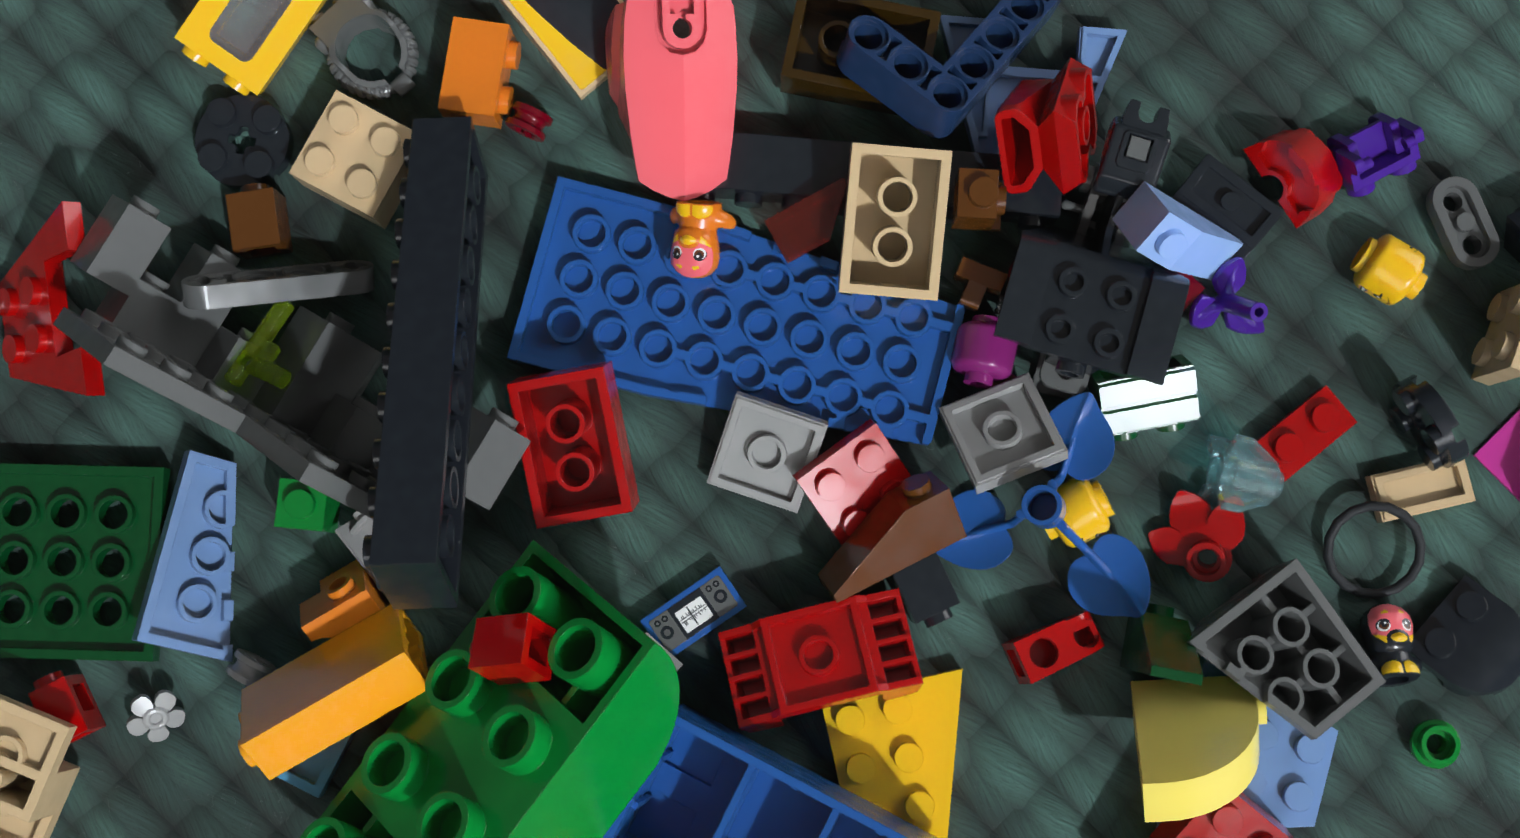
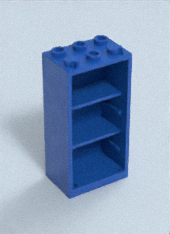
[603,703,937,838]

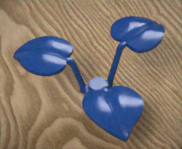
[936,392,1151,618]

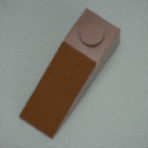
[817,470,967,603]

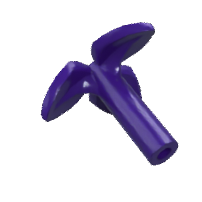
[1189,257,1268,334]

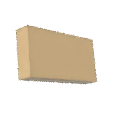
[1365,459,1476,523]

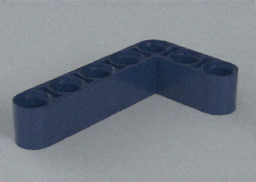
[836,0,1061,138]

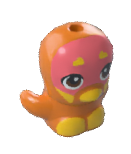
[669,199,736,278]

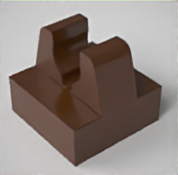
[953,256,1008,312]

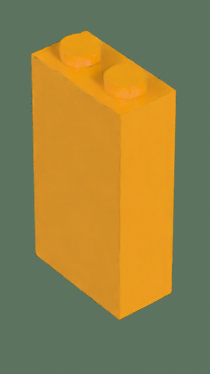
[238,605,428,781]

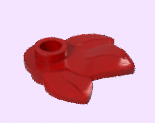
[1148,490,1246,582]

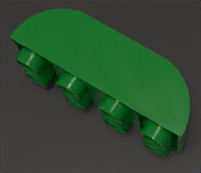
[300,540,680,838]

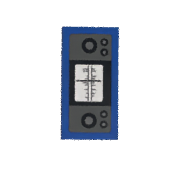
[640,566,747,656]

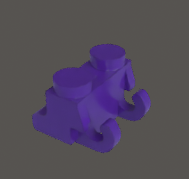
[1327,112,1425,197]

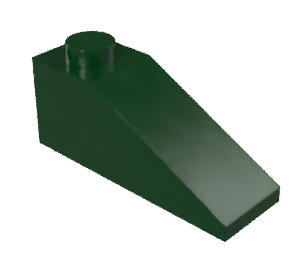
[1119,603,1203,685]

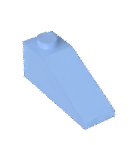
[1112,181,1243,280]

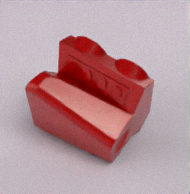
[995,57,1097,195]

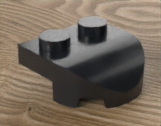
[1410,575,1520,697]

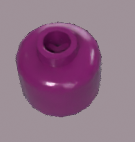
[951,314,1018,389]

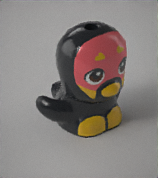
[1360,603,1422,687]

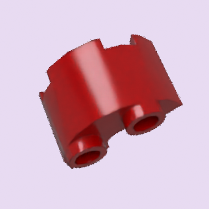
[1243,128,1343,229]

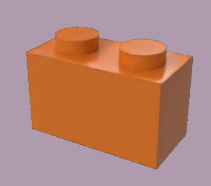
[438,16,521,129]

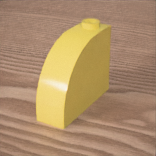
[1131,676,1267,822]

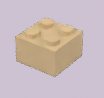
[289,90,412,229]

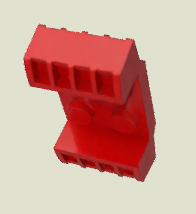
[718,588,924,733]

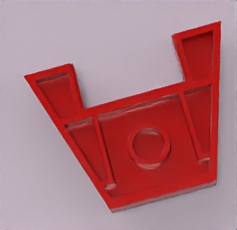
[0,201,105,396]

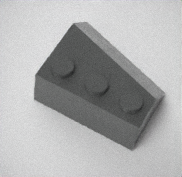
[1186,558,1386,740]

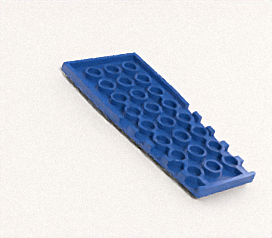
[507,176,965,446]

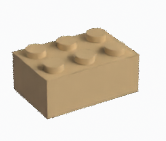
[838,142,953,301]

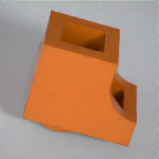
[299,559,390,642]

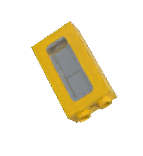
[174,0,327,96]

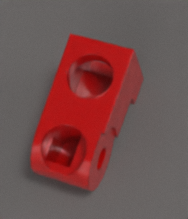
[1001,610,1105,684]

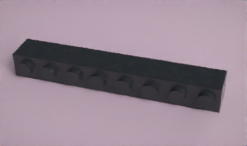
[694,132,1062,230]

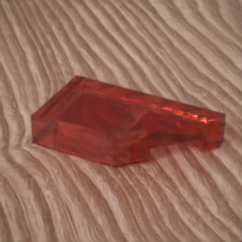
[764,177,847,263]

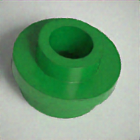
[1409,719,1461,769]

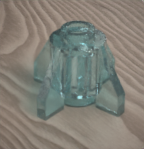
[1197,434,1284,513]

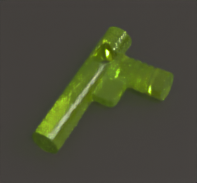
[224,301,295,389]

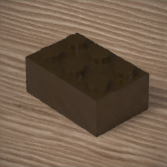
[780,0,941,116]

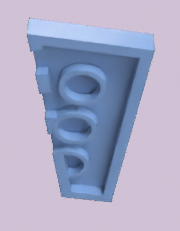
[132,450,237,662]

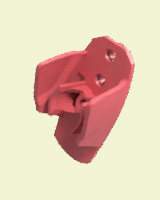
[605,0,737,201]

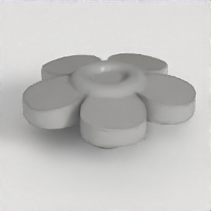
[126,690,185,742]

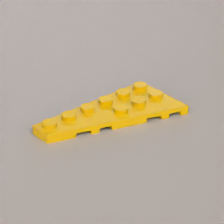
[822,668,963,838]

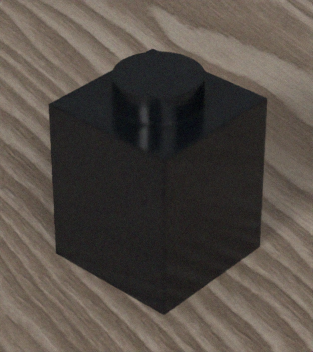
[890,553,960,628]

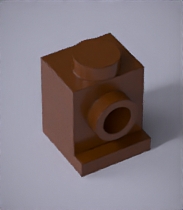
[951,168,1007,231]

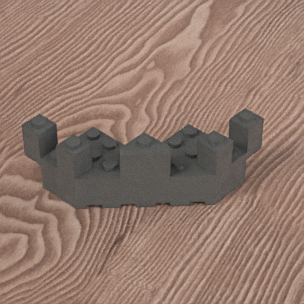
[53,194,531,519]

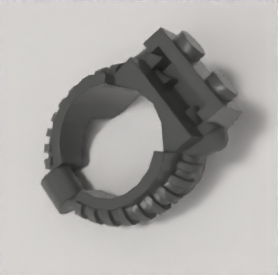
[309,0,419,100]

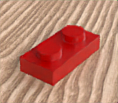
[1249,385,1357,483]

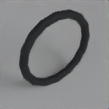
[1323,501,1426,599]

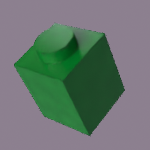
[274,478,340,533]

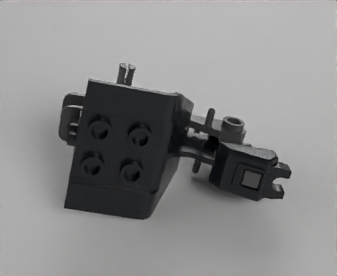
[993,99,1190,400]

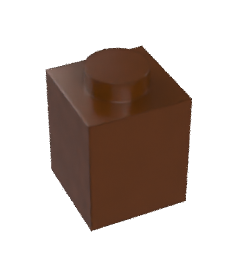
[225,183,293,260]

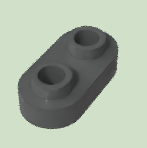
[1426,176,1500,270]

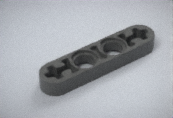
[181,260,375,310]

